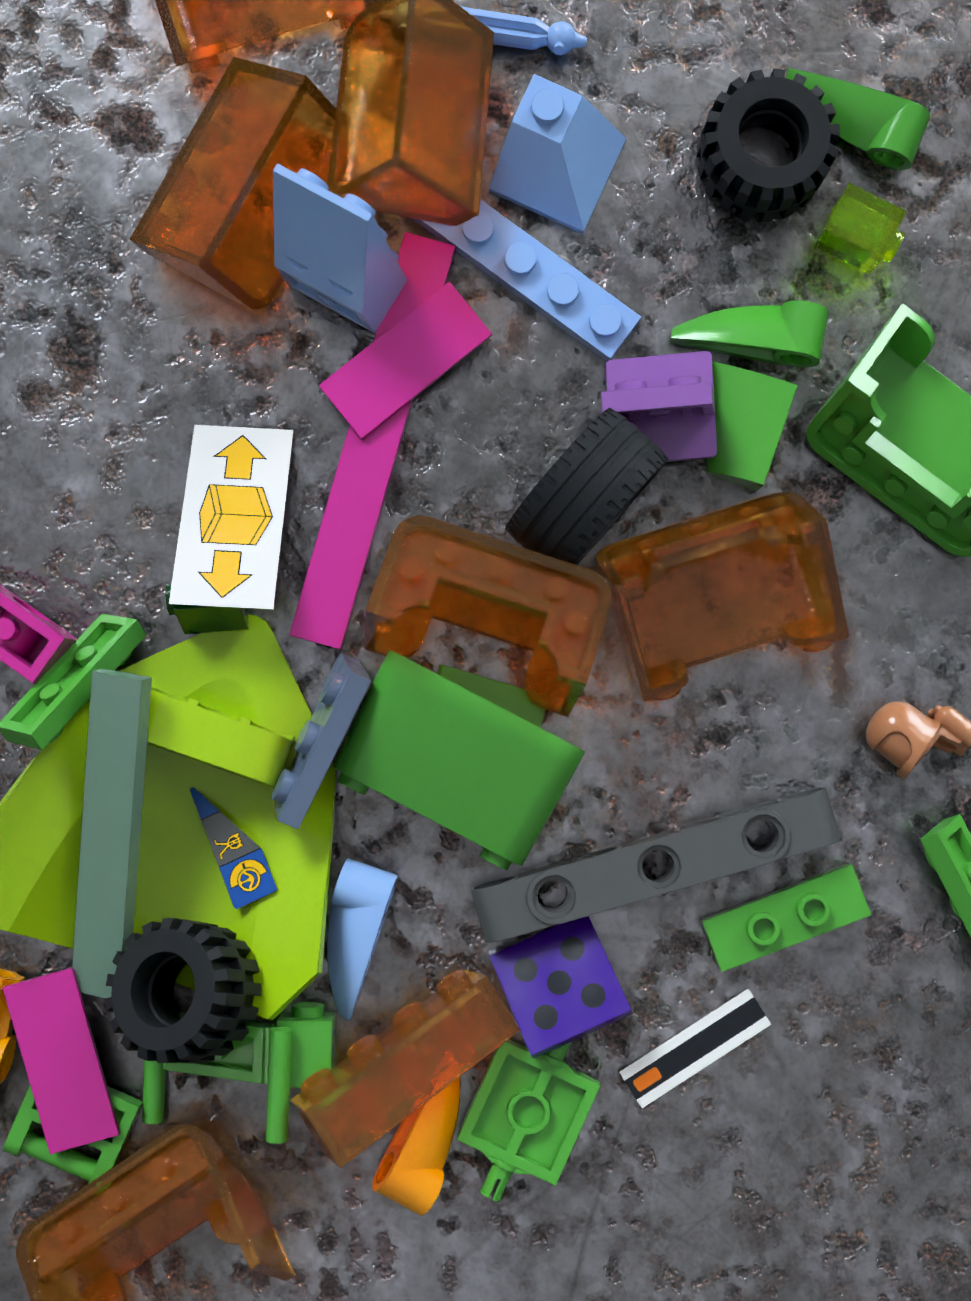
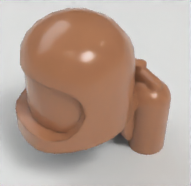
[866,701,971,780]

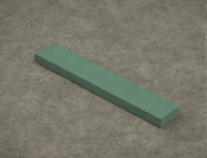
[72,669,152,999]

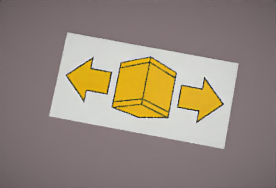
[169,425,294,610]

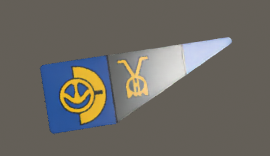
[190,787,277,909]

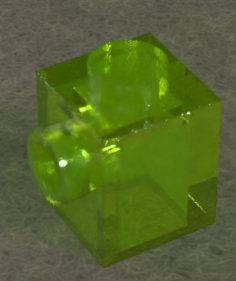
[814,182,907,274]

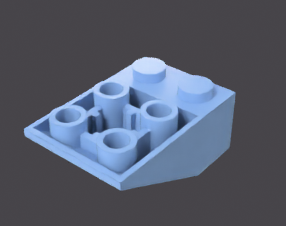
[273,163,407,333]

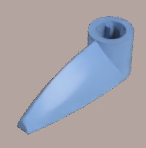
[327,858,399,1021]

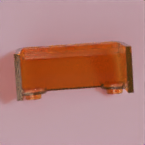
[16,1124,296,1301]

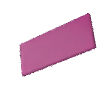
[318,281,492,439]
[3,967,120,1154]

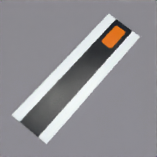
[619,988,772,1108]

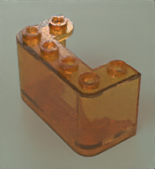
[364,515,612,717]

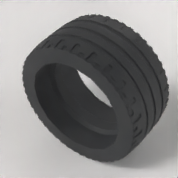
[505,408,669,579]

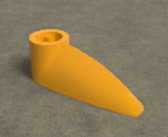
[372,1048,461,1216]

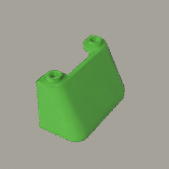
[806,303,971,557]
[332,650,585,870]

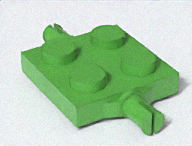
[457,1036,601,1202]

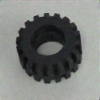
[696,69,840,222]
[105,918,261,1063]

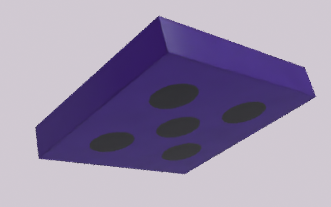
[489,916,633,1059]

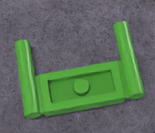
[142,1012,292,1144]

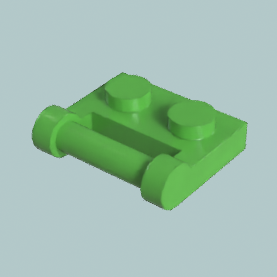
[3,1086,143,1194]

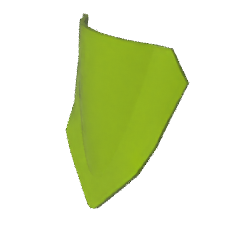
[0,615,337,1020]

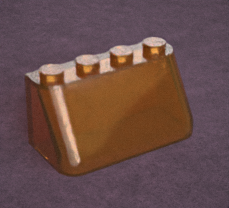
[327,0,494,226]
[129,57,356,309]

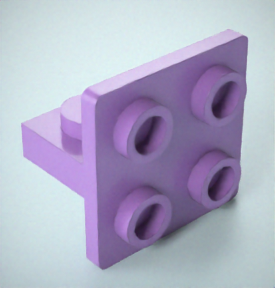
[601,351,718,462]

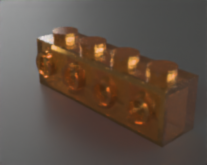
[291,969,520,1168]

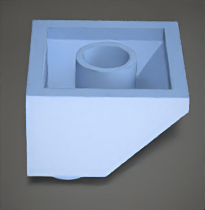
[489,74,626,234]

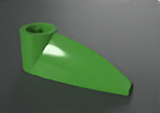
[785,68,930,170]
[670,300,829,368]

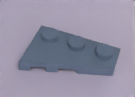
[271,651,372,829]

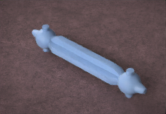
[381,0,587,55]

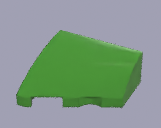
[705,361,798,492]

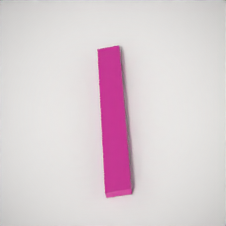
[289,232,456,650]

